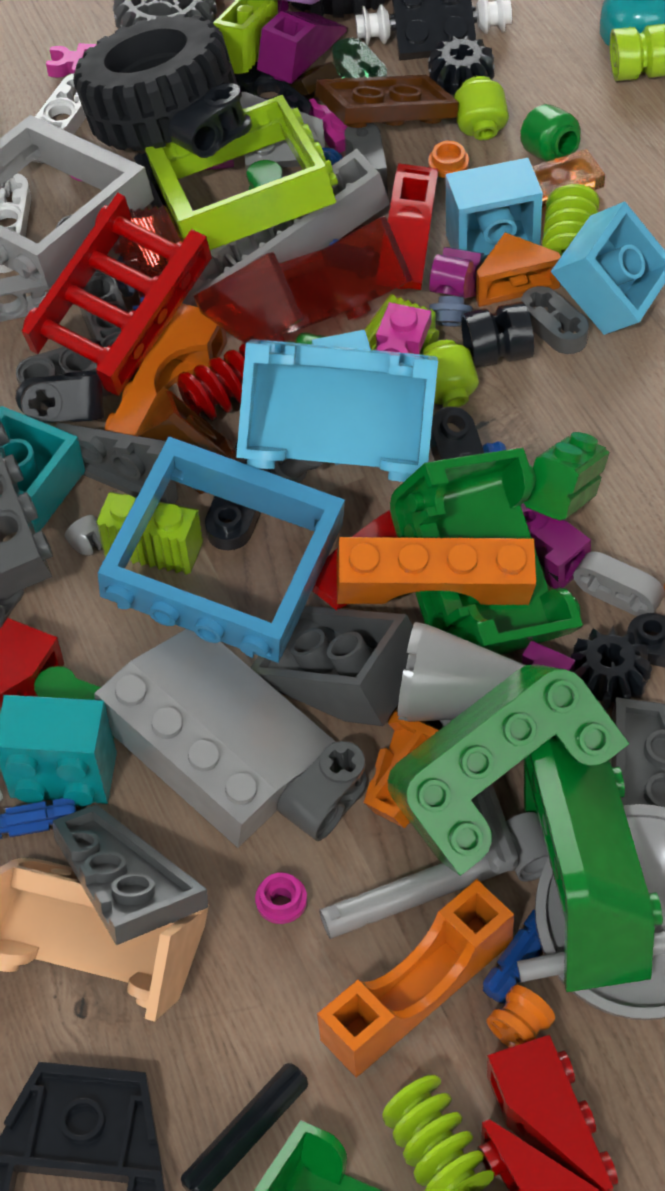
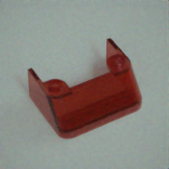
[194,216,413,345]

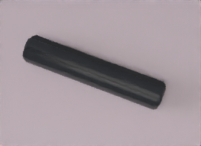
[180,1063,308,1191]

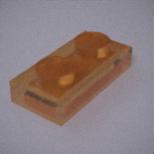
[532,148,605,208]

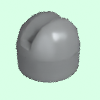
[65,515,102,556]

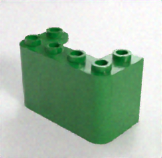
[387,664,629,876]

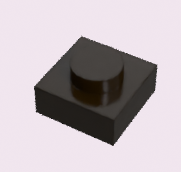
[288,61,339,100]

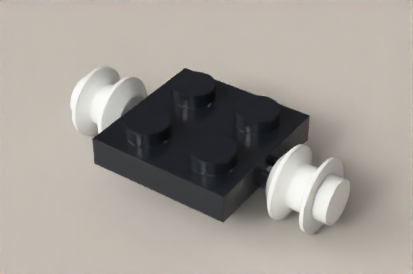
[355,0,512,61]

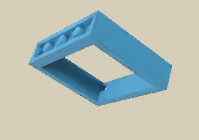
[98,437,345,663]

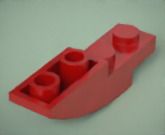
[379,163,438,290]

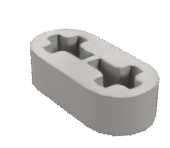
[573,552,665,616]

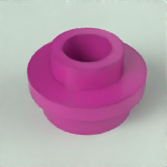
[255,873,307,924]

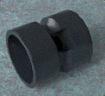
[461,302,534,368]

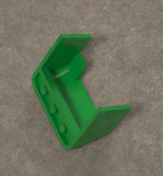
[524,736,663,992]

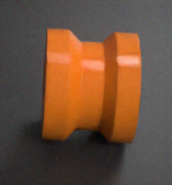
[486,985,556,1048]

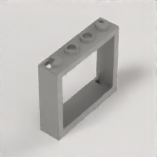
[0,115,154,288]

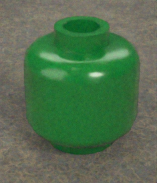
[520,104,581,164]

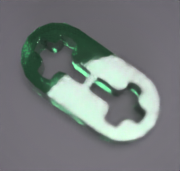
[332,38,387,79]

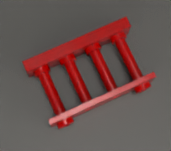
[21,193,212,397]

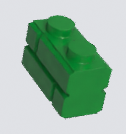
[524,432,610,521]

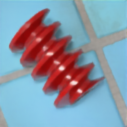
[177,342,246,421]

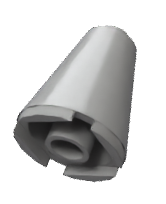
[398,622,526,722]

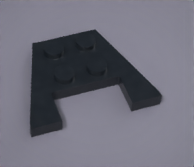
[0,1062,166,1191]

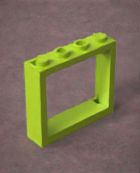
[145,95,338,250]

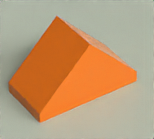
[476,232,561,307]

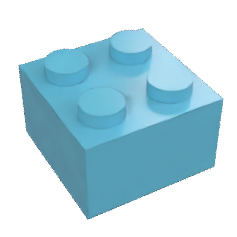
[446,158,543,262]
[551,201,665,335]

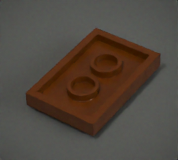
[315,74,459,128]

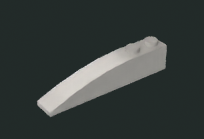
[182,148,390,309]

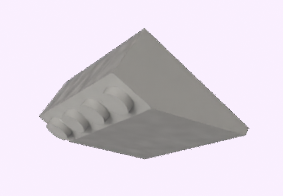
[95,629,335,848]

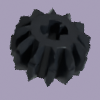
[428,35,495,97]
[570,626,652,711]

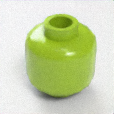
[454,76,509,140]
[422,339,479,407]

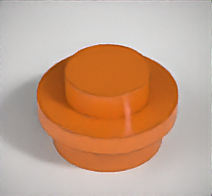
[428,140,469,178]

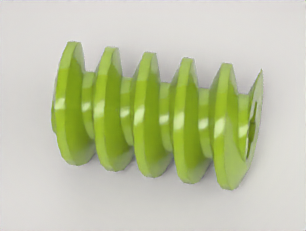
[542,184,600,256]
[382,1075,494,1191]

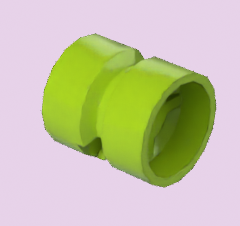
[610,24,665,81]

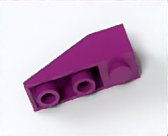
[257,11,347,84]

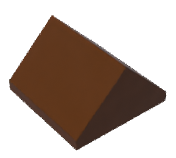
[135,386,240,494]

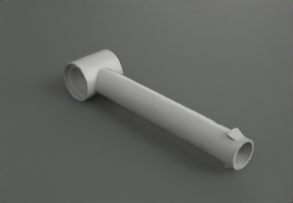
[319,812,549,939]

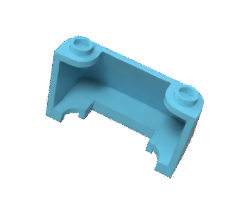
[236,340,438,482]

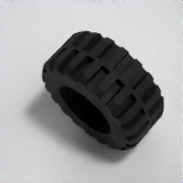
[73,14,237,151]

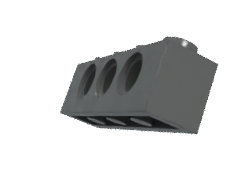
[0,420,53,599]

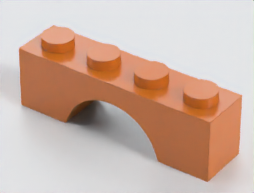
[104,303,227,436]
[336,537,536,605]
[317,879,514,1078]

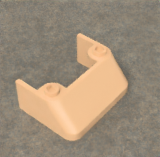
[0,858,209,1021]

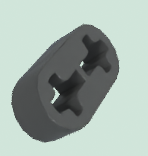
[521,286,589,354]

